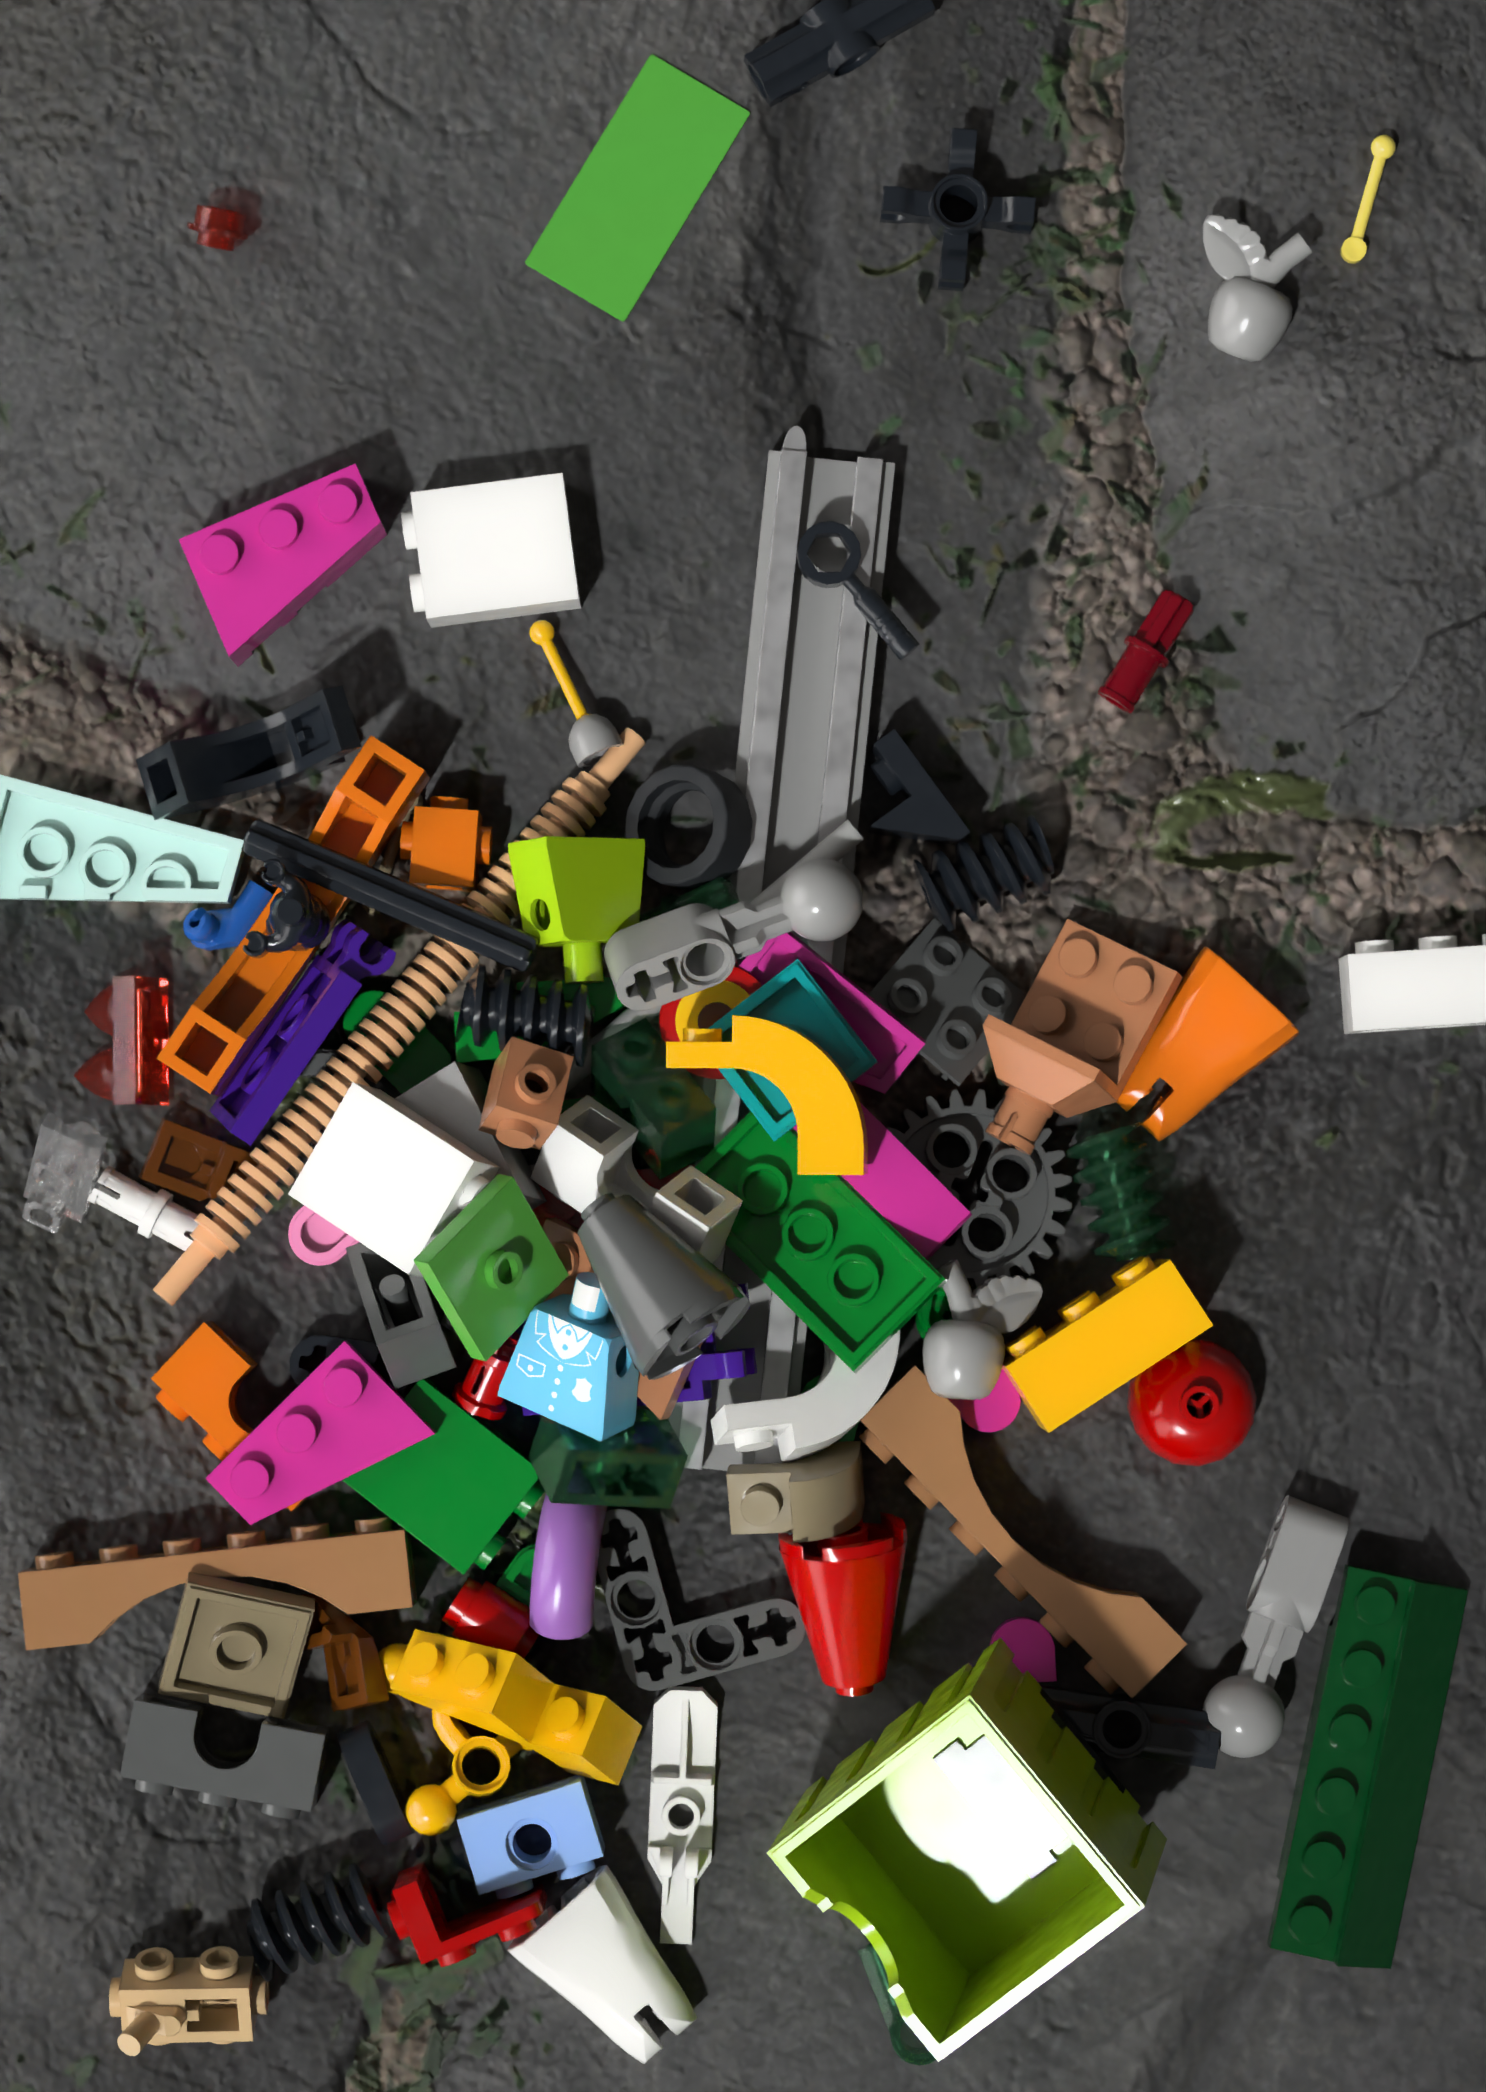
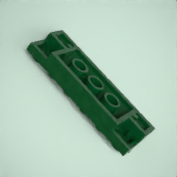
[1267,1564,1468,1969]

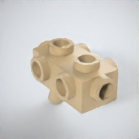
[109,1946,269,2056]

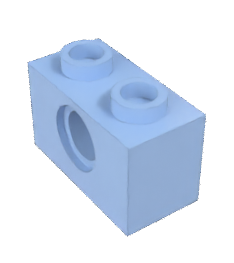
[456,1775,605,1899]

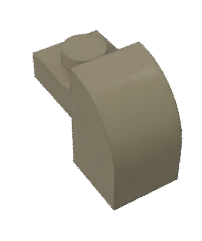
[726,1441,865,1543]

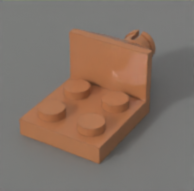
[983,919,1183,1156]

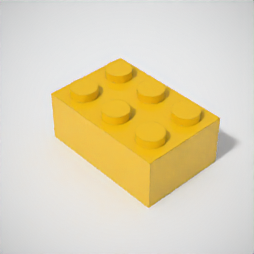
[1002,1255,1213,1433]

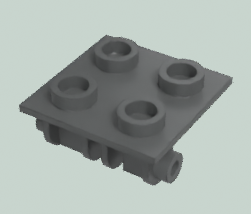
[869,918,1026,1086]

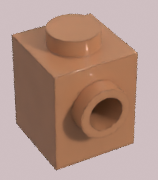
[478,1037,574,1150]

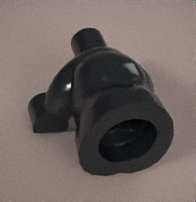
[243,859,331,959]

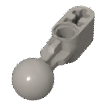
[604,858,863,1011]
[1202,1495,1349,1758]

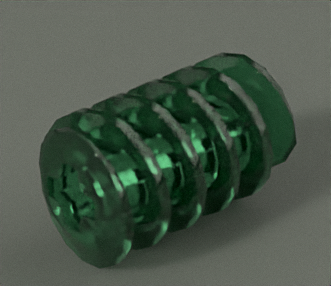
[1066,1122,1177,1262]

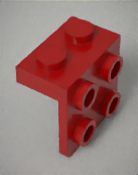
[387,1862,547,1967]

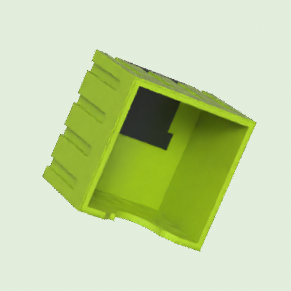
[767,1637,1167,2062]

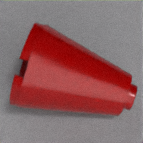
[778,1512,908,1697]

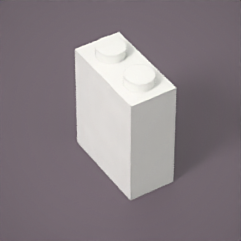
[401,473,581,628]
[288,1082,500,1277]

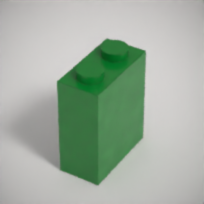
[342,1377,547,1575]

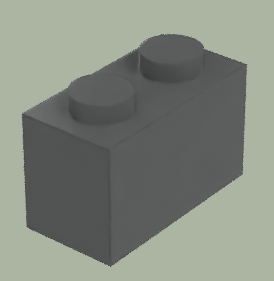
[346,1243,456,1389]

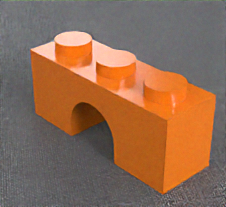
[151,1321,307,1512]

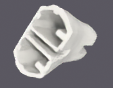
[508,1865,698,2064]

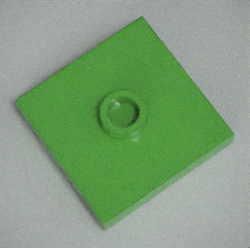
[413,1174,569,1361]

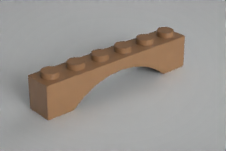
[859,1364,1187,1698]
[18,1516,418,1650]

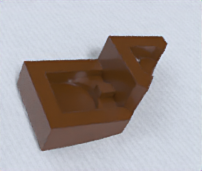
[139,1118,258,1201]
[301,1594,389,1712]

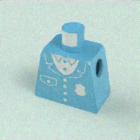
[497,1272,639,1441]

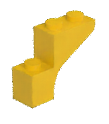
[390,1629,642,1786]

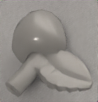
[1203,214,1313,362]
[922,1259,1043,1400]

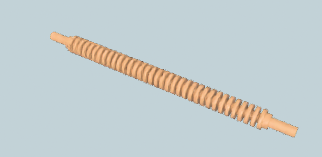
[153,727,645,1306]

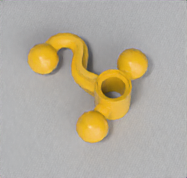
[378,1633,532,1836]

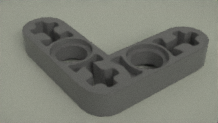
[597,1507,806,1691]

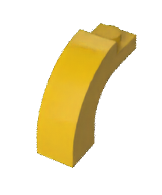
[666,1015,868,1175]

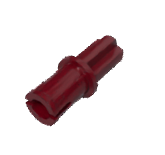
[1098,590,1194,714]

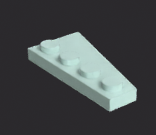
[0,774,245,904]

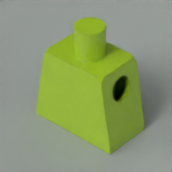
[508,836,645,984]

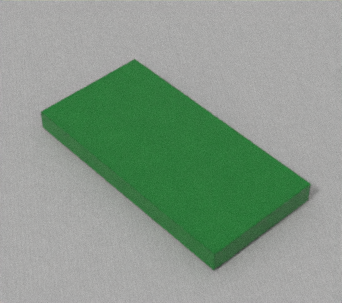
[695,1111,947,1374]

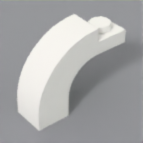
[710,1330,900,1463]

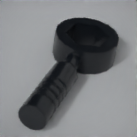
[797,521,920,660]

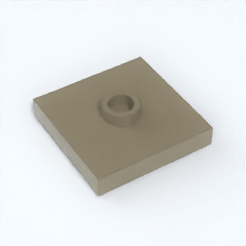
[158,1572,315,1719]

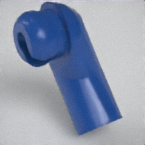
[183,880,273,951]

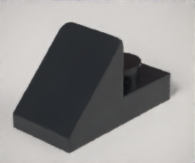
[869,729,970,845]

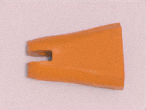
[1117,946,1299,1142]

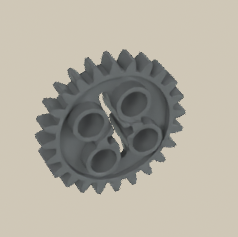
[887,1089,1072,1289]

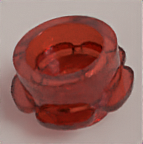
[187,204,249,251]

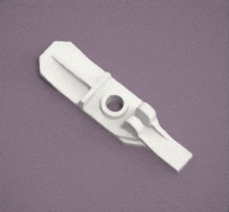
[647,1686,718,1945]

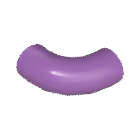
[529,1461,612,1640]

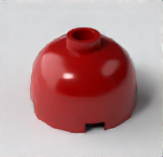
[1127,1339,1257,1467]

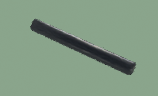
[243,819,539,972]

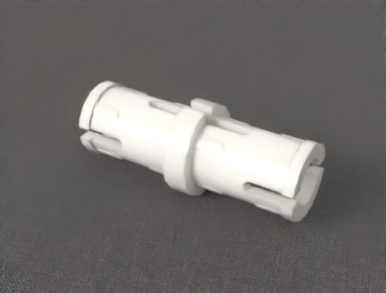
[89,1165,198,1251]

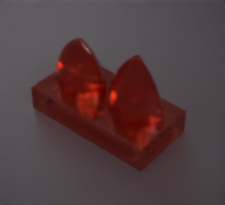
[74,975,169,1106]

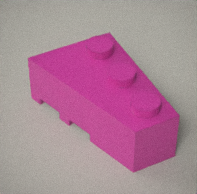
[178,463,387,667]

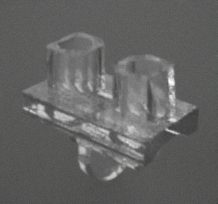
[22,1112,108,1233]

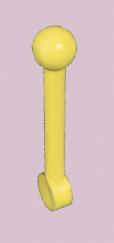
[1340,135,1396,264]

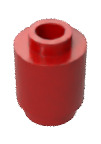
[442,1577,540,1659]

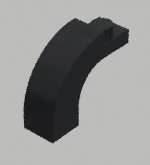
[136,685,362,820]

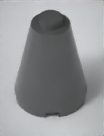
[578,1193,750,1380]

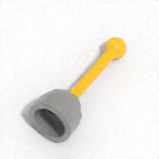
[529,620,623,768]

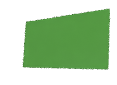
[525,55,750,322]

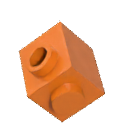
[400,796,493,892]

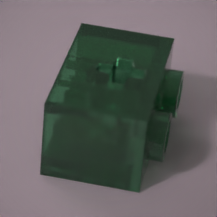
[591,1018,716,1179]
[528,1409,688,1509]

